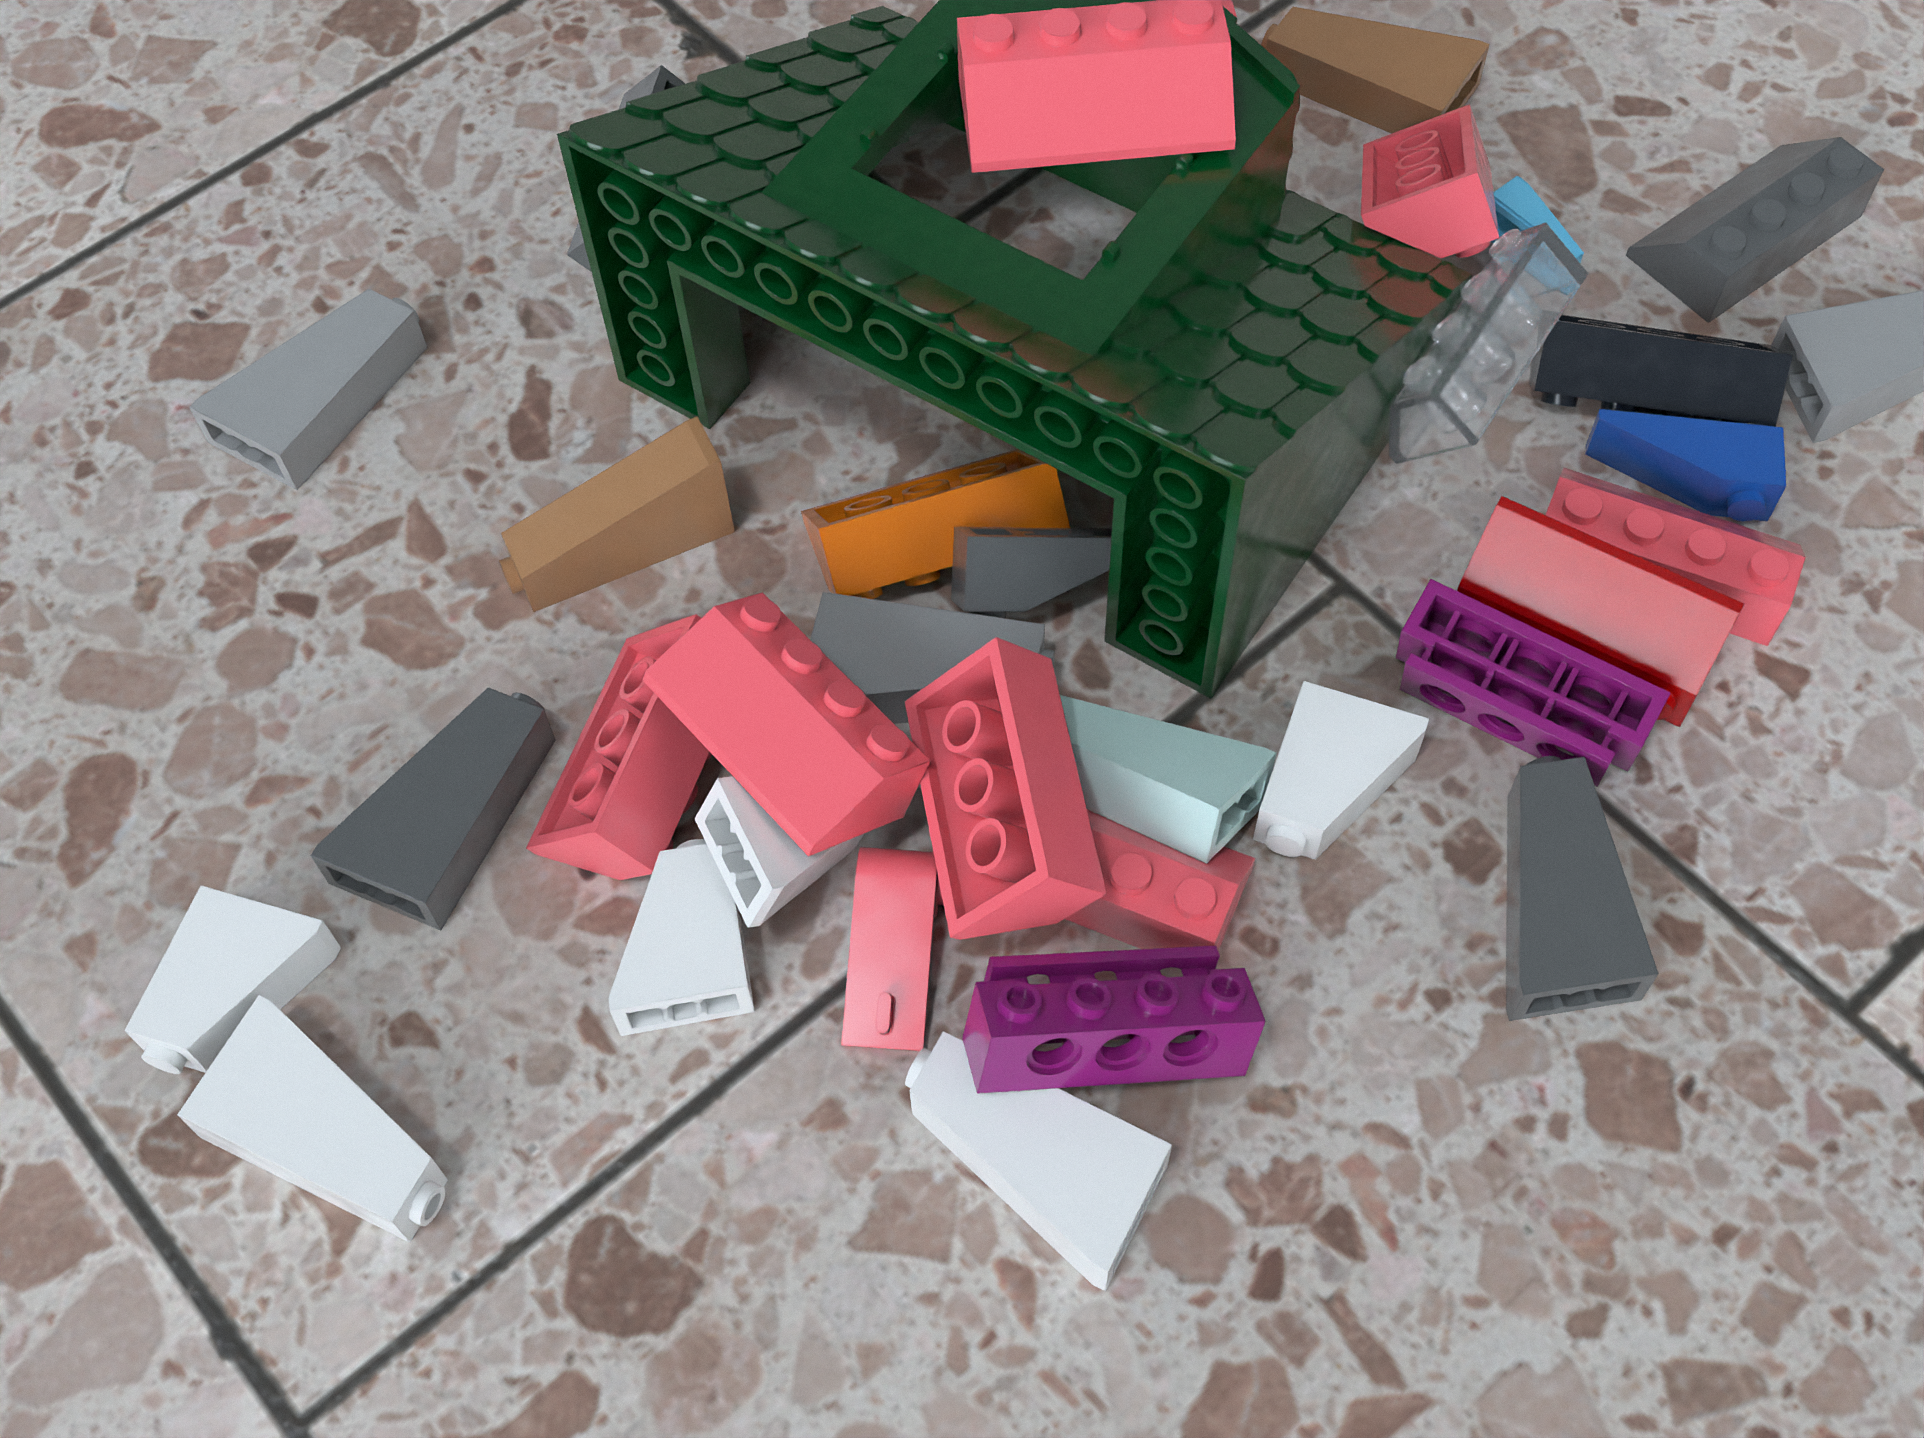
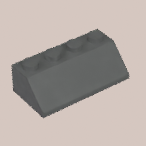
[1625,137,1884,323]

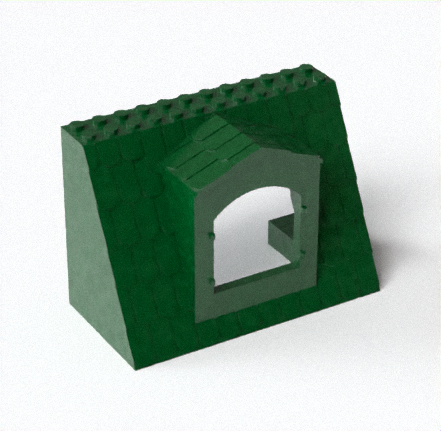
[557,0,1473,699]

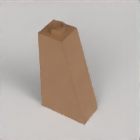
[1261,7,1490,134]
[499,416,735,612]

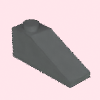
[951,527,1112,619]

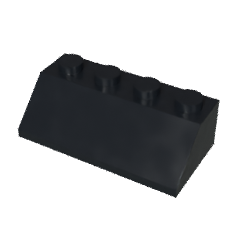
[1529,311,1793,427]

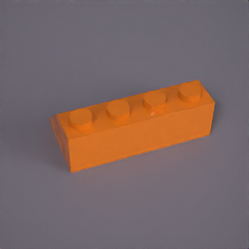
[801,449,1070,599]

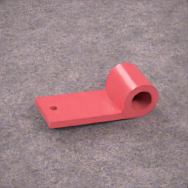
[841,847,944,1051]

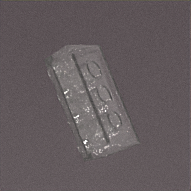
[1389,222,1589,464]

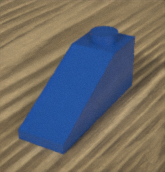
[1585,409,1786,521]

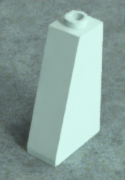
[1060,695,1277,864]

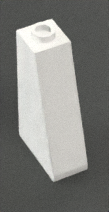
[177,995,448,1242]
[905,1031,1172,1291]

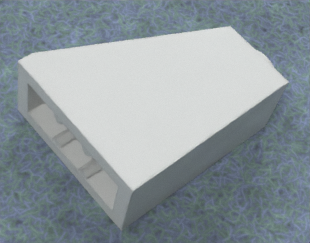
[1253,681,1429,860]
[695,776,865,928]
[608,839,755,1036]
[124,886,341,1074]

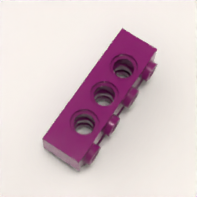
[1396,579,1670,787]
[962,945,1266,1094]

